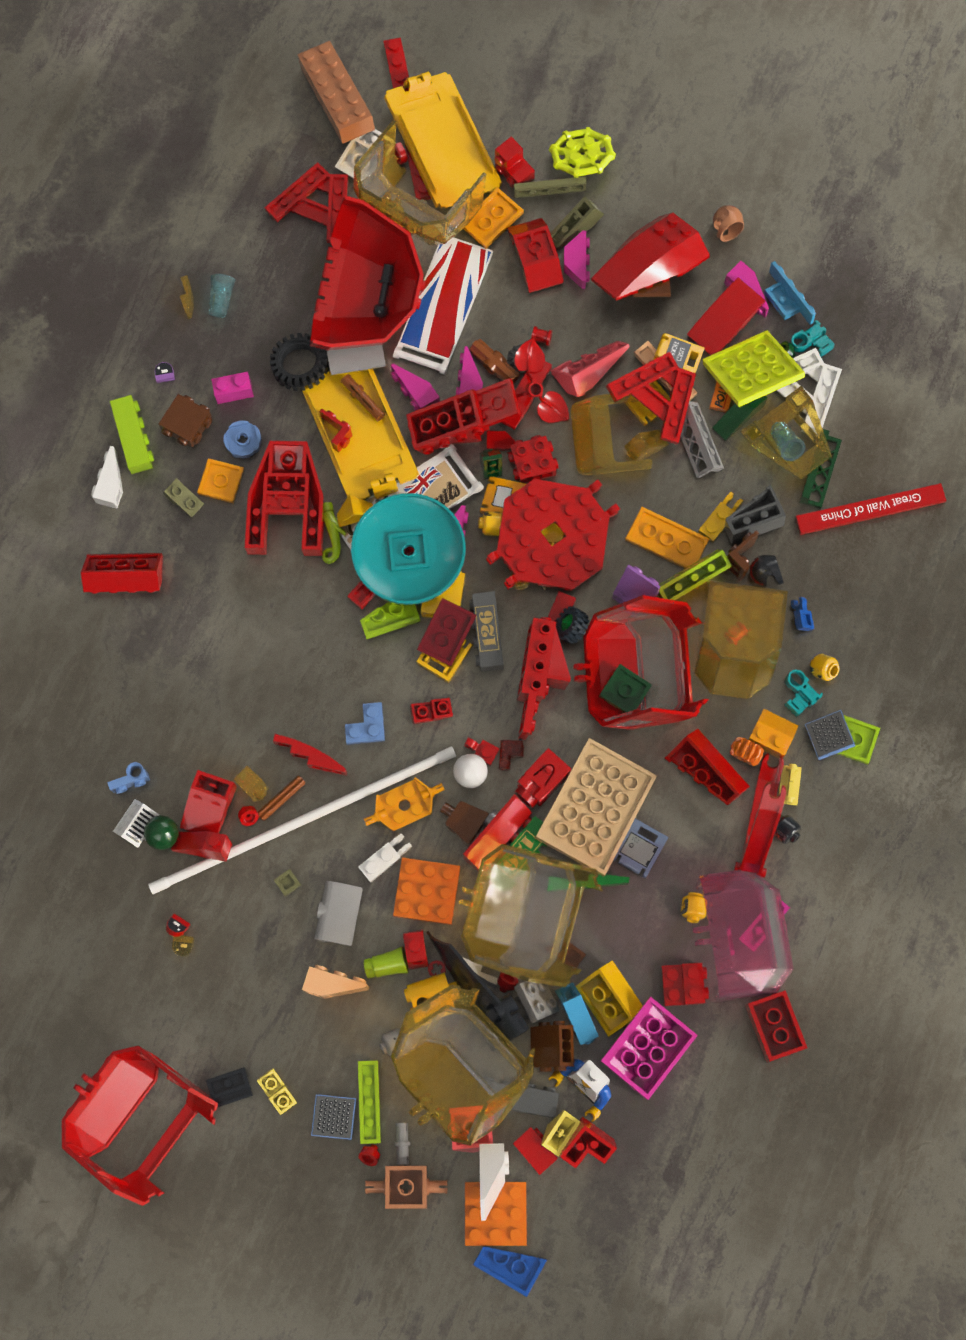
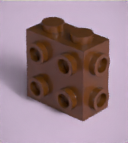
[158,394,212,448]
[530,1021,574,1072]

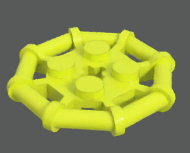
[549,127,616,178]

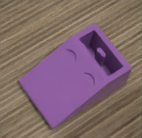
[612,565,660,620]

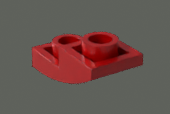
[410,698,453,724]

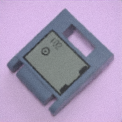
[614,819,669,879]

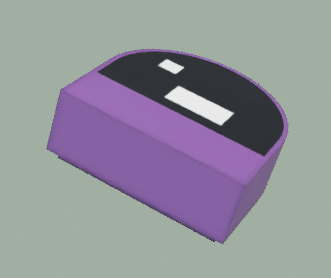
[155,362,175,383]

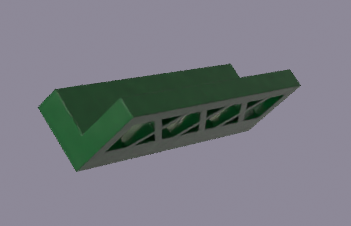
[799,429,842,509]

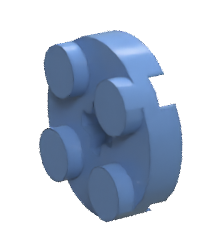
[224,420,262,458]

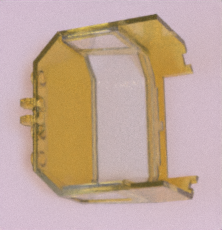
[353,119,486,245]
[459,844,603,987]
[391,984,535,1146]

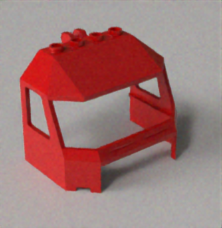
[62,1045,218,1206]

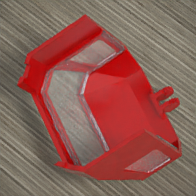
[573,595,709,730]

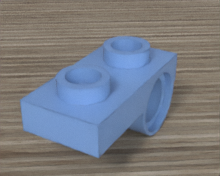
[107,762,150,794]

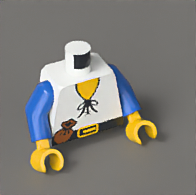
[549,1059,611,1122]

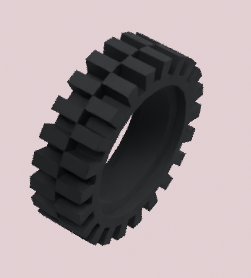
[270,333,329,391]

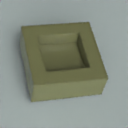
[274,869,302,897]

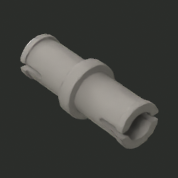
[394,1123,411,1165]

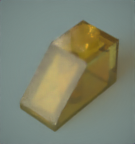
[624,430,669,461]

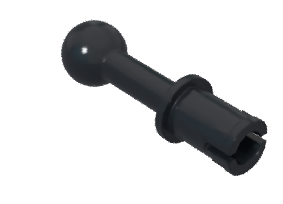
[373,264,394,318]

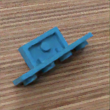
[764,261,815,325]

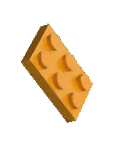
[460,187,524,249]

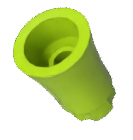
[363,946,409,978]

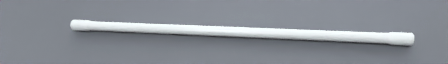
[148,746,456,894]

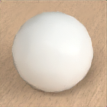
[453,754,488,788]

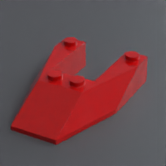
[245,441,324,556]

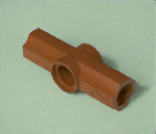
[469,339,520,384]

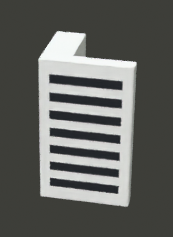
[113,799,159,848]

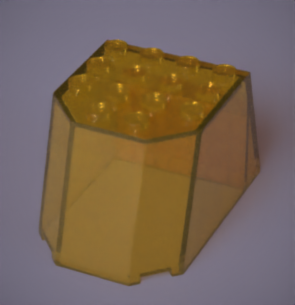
[694,581,788,699]

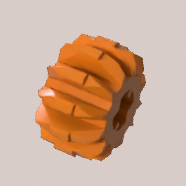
[730,737,764,766]

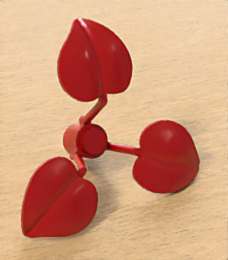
[514,339,569,423]

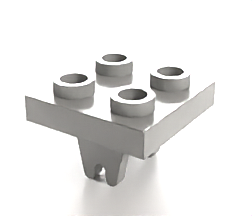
[514,975,560,1023]

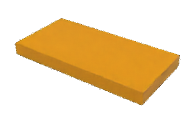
[625,507,710,569]

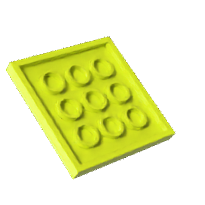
[702,330,805,407]

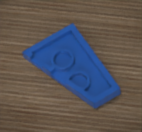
[473,1246,547,1297]

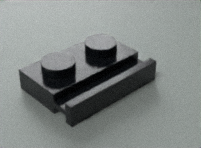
[206,1067,253,1108]

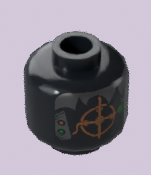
[774,815,801,844]

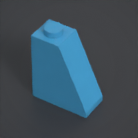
[555,982,599,1045]

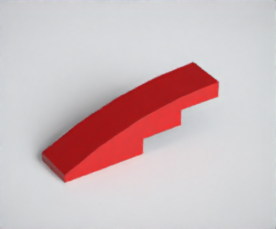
[501,361,552,430]
[273,734,347,776]

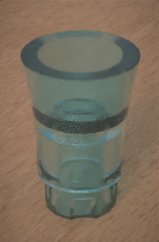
[209,274,236,318]
[771,422,806,461]

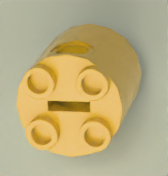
[404,973,461,1023]

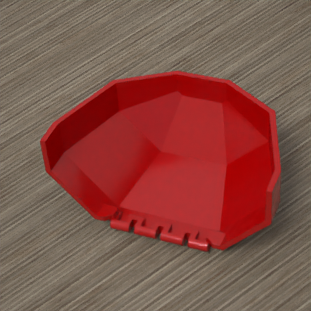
[310,195,425,351]

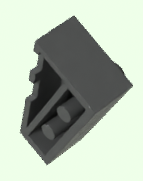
[725,484,786,545]

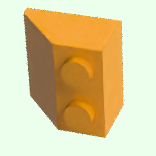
[748,709,798,759]

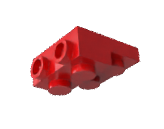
[661,963,709,1006]

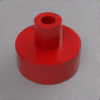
[238,806,259,826]
[497,971,518,993]
[358,1144,380,1166]

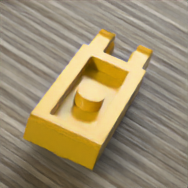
[698,492,744,542]

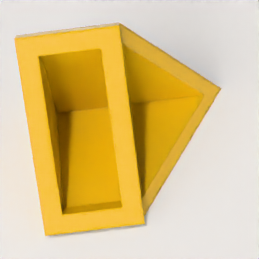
[337,494,373,527]

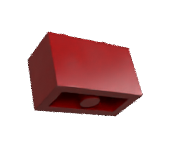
[513,1127,558,1175]

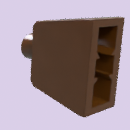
[440,801,489,847]

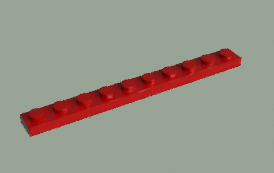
[383,37,431,202]

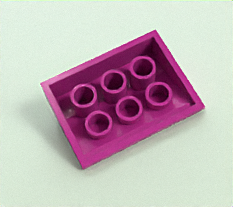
[601,997,698,1100]

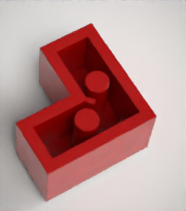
[494,136,535,188]
[559,1116,617,1168]

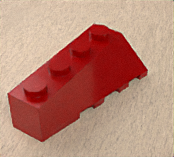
[664,729,750,805]

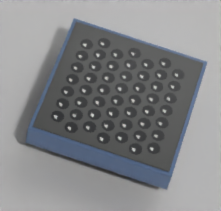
[805,710,856,760]
[311,1094,356,1140]

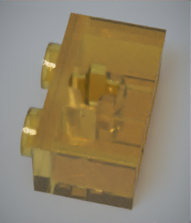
[233,766,268,802]

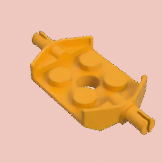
[363,777,445,831]

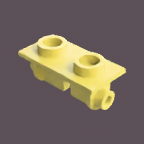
[779,764,802,806]

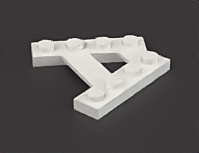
[776,348,842,438]

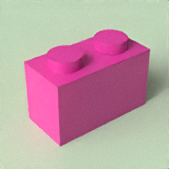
[211,372,254,404]

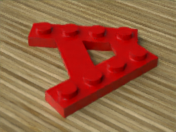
[264,162,348,243]
[606,352,696,445]

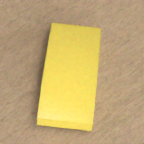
[257,1068,297,1115]

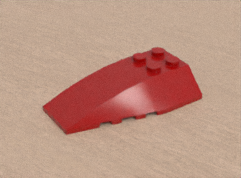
[591,212,710,301]

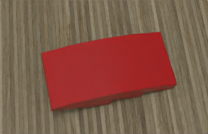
[687,277,766,355]

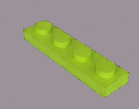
[358,1060,381,1144]

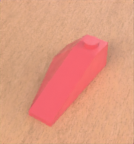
[550,341,630,397]

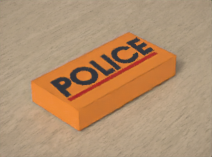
[709,382,731,413]

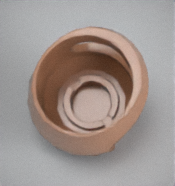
[713,205,744,242]

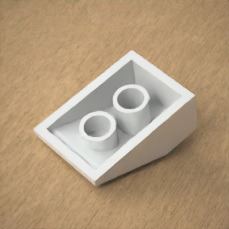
[479,1143,509,1221]

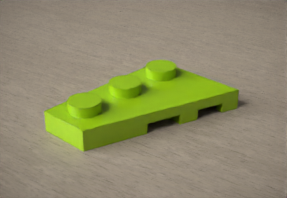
[360,602,421,639]

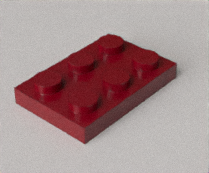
[417,598,477,666]

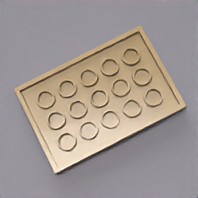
[535,738,657,877]

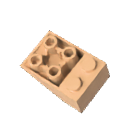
[302,965,370,999]

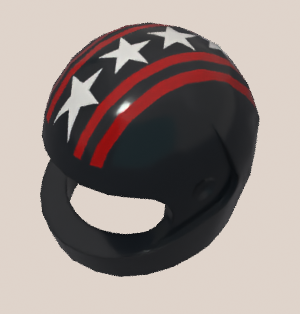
[749,555,784,586]

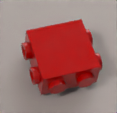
[507,435,559,484]

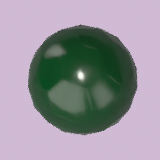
[144,815,179,850]

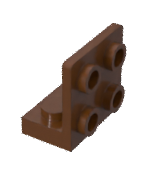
[727,530,759,581]

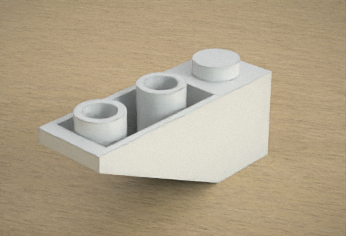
[91,446,123,509]

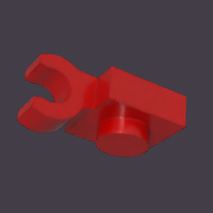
[464,737,500,766]

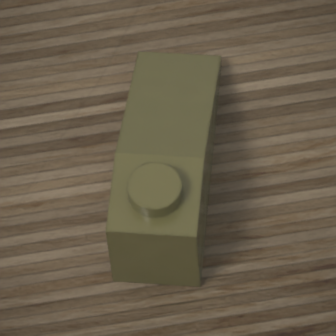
[550,196,604,249]

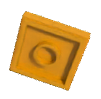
[197,458,245,504]

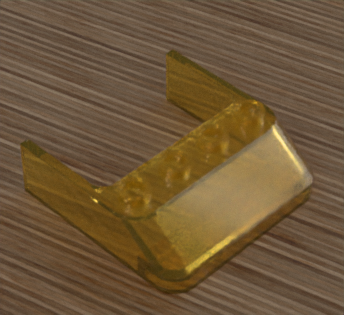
[571,394,652,475]

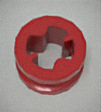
[428,960,446,977]

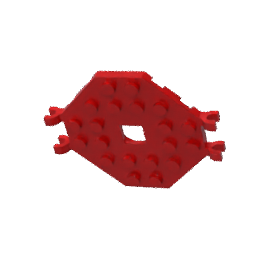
[485,479,620,591]

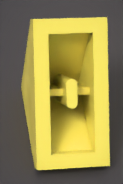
[541,1110,581,1156]

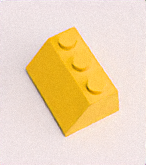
[575,960,643,1037]

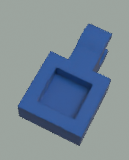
[791,597,814,631]

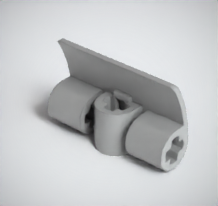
[327,345,386,375]
[314,881,363,946]

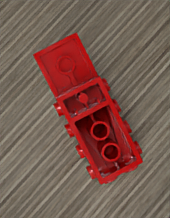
[406,378,521,455]
[517,617,571,740]

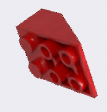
[180,770,237,833]

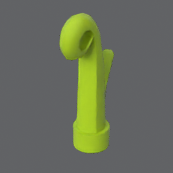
[322,502,347,564]

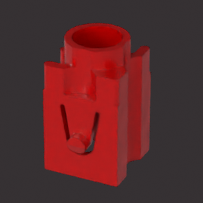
[514,748,572,809]

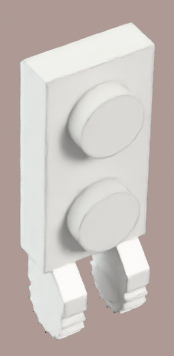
[358,834,412,883]

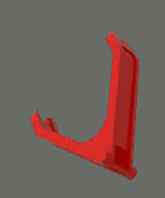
[734,753,786,878]

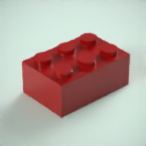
[745,990,807,1063]

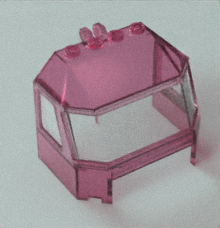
[693,870,794,1003]

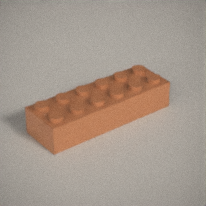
[297,41,375,144]

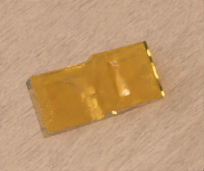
[180,275,194,319]

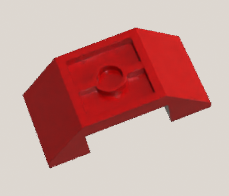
[507,218,564,293]

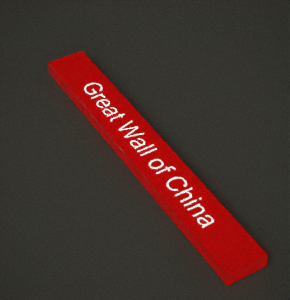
[795,483,947,535]

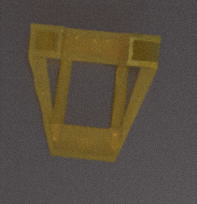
[741,386,832,479]

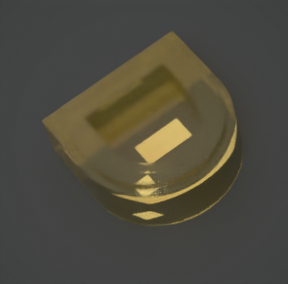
[172,936,194,956]

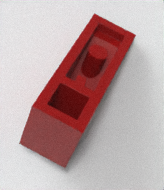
[171,831,232,862]

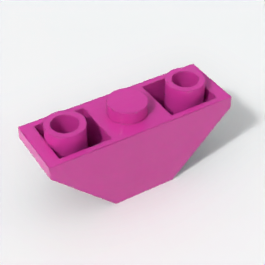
[564,231,590,289]

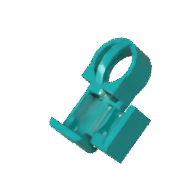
[790,320,835,357]
[784,669,823,717]

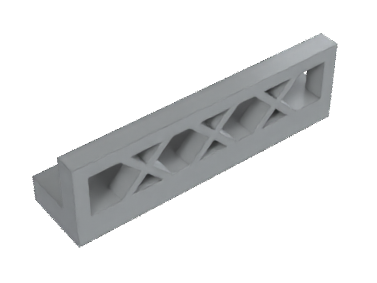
[680,401,724,478]

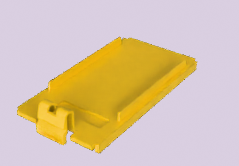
[384,71,502,208]
[302,369,419,500]

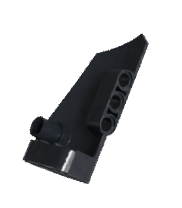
[426,931,529,1050]

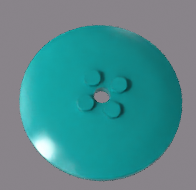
[351,493,466,605]

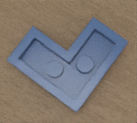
[345,702,385,745]

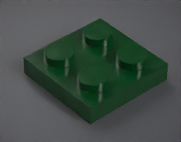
[598,664,652,715]

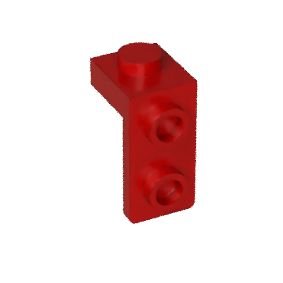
[319,409,353,452]

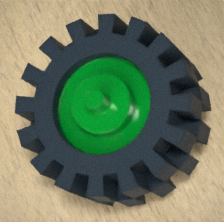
[556,606,589,644]

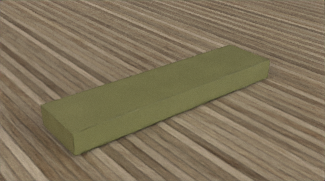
[514,177,587,198]

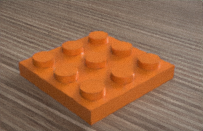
[393,858,460,925]
[465,1182,527,1246]

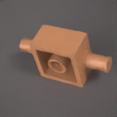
[365,1166,448,1209]

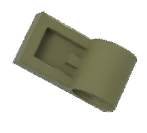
[163,478,204,518]

